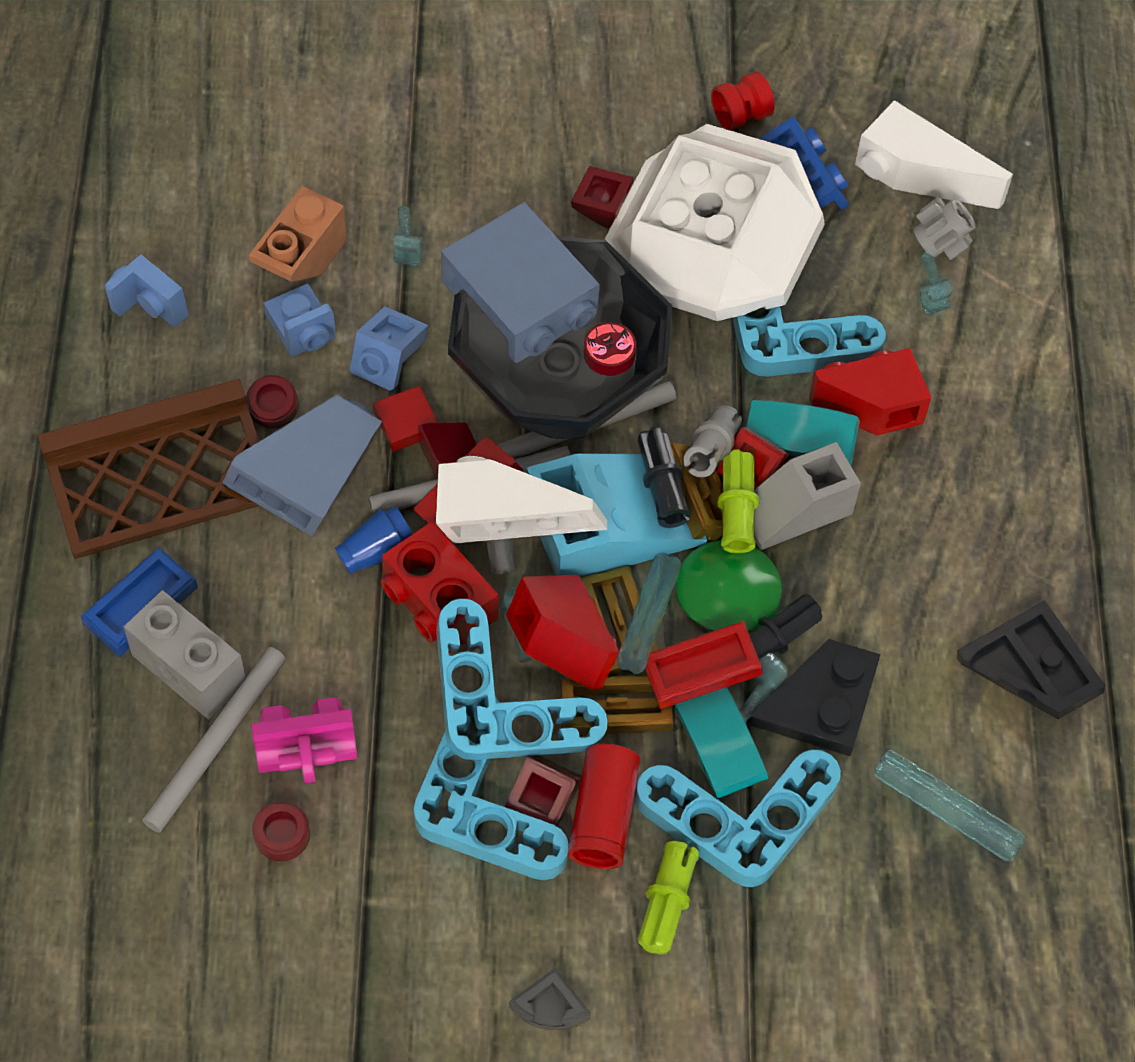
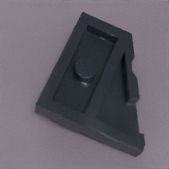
[957,600,1105,719]
[750,639,881,756]

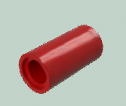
[568,744,640,869]

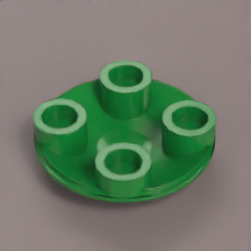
[675,540,782,632]

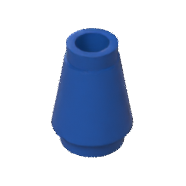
[335,506,413,575]

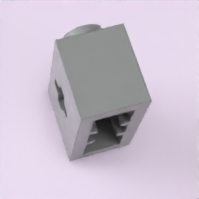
[123,590,246,720]

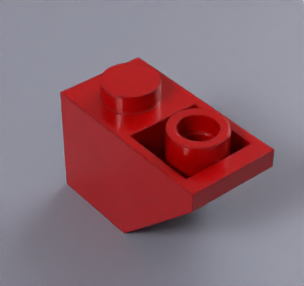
[809,348,932,436]
[506,575,619,690]

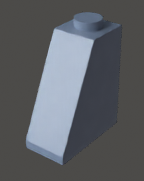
[222,395,382,537]

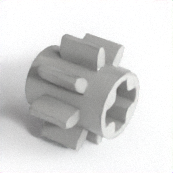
[914,197,976,260]

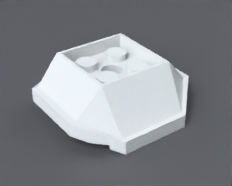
[605,124,825,321]

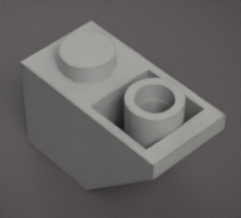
[754,442,861,551]

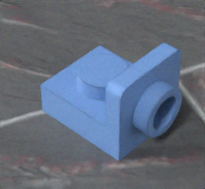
[105,254,189,328]
[263,283,336,358]
[350,306,429,390]

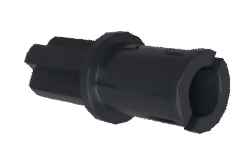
[637,427,692,528]
[749,594,822,663]

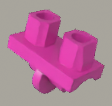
[251,697,358,784]

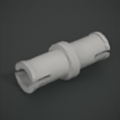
[683,405,742,477]

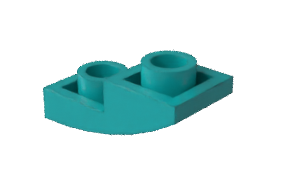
[747,400,860,466]
[674,687,768,799]

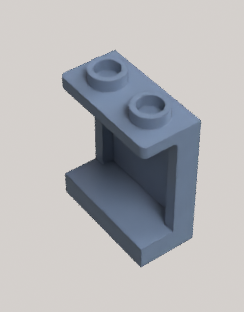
[441,202,600,363]

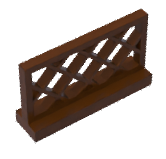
[37,379,259,559]

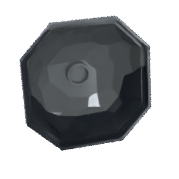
[448,236,672,440]

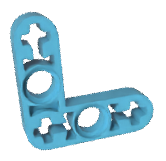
[732,306,886,377]
[436,599,608,760]
[414,697,569,880]
[635,750,841,887]

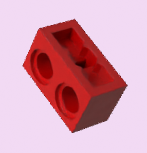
[380,521,499,654]

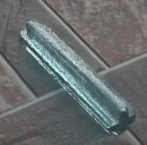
[616,553,682,674]
[874,750,1026,862]

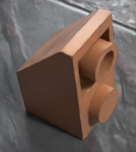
[248,186,347,282]

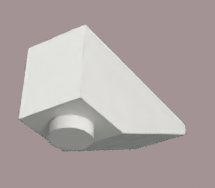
[855,100,1013,209]
[436,456,607,543]

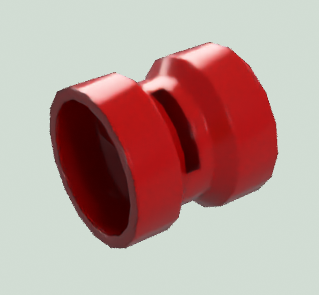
[711,71,775,131]

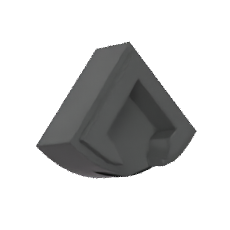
[509,968,590,1030]

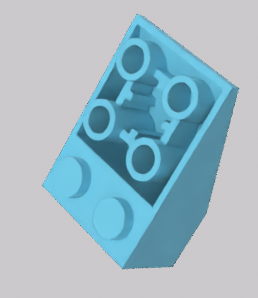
[527,454,707,578]

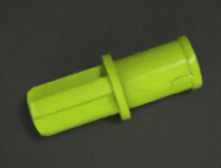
[718,450,759,553]
[638,841,700,955]

